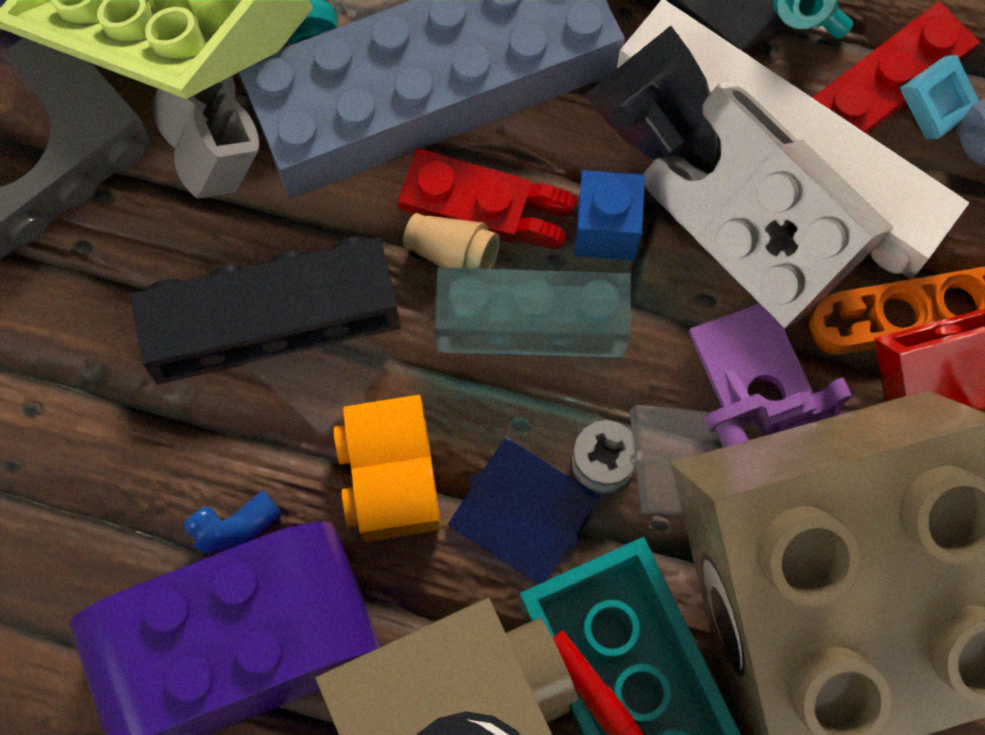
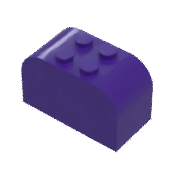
[69,522,382,735]

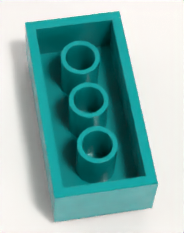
[518,537,741,735]

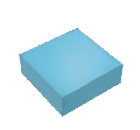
[900,55,979,140]

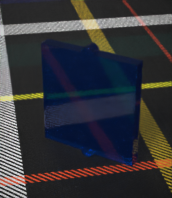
[448,437,600,585]

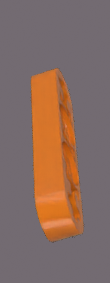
[808,267,985,355]

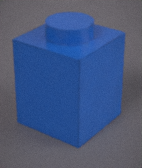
[574,170,645,261]

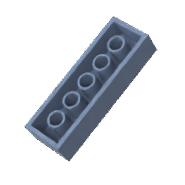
[238,0,625,200]

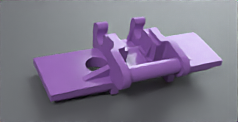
[688,304,852,447]

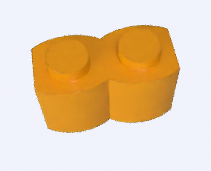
[334,395,442,542]

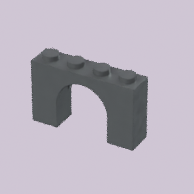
[0,38,153,260]

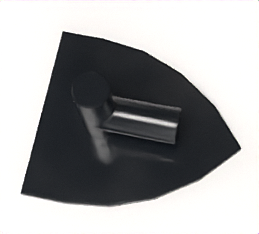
[586,26,718,175]

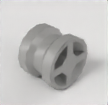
[571,420,639,495]

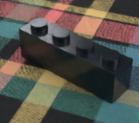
[130,237,401,385]

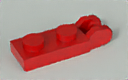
[398,147,578,250]

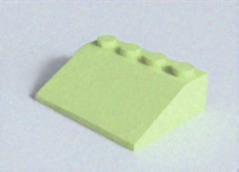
[0,0,313,99]

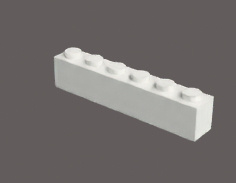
[617,0,969,279]

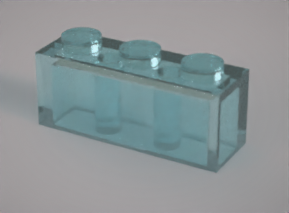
[435,268,631,358]

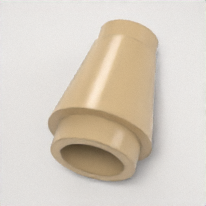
[403,213,500,282]

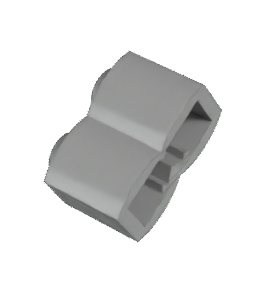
[152,76,259,199]

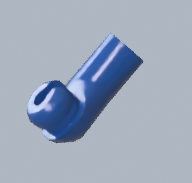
[184,490,283,554]

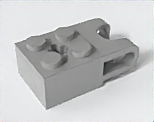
[644,83,894,328]

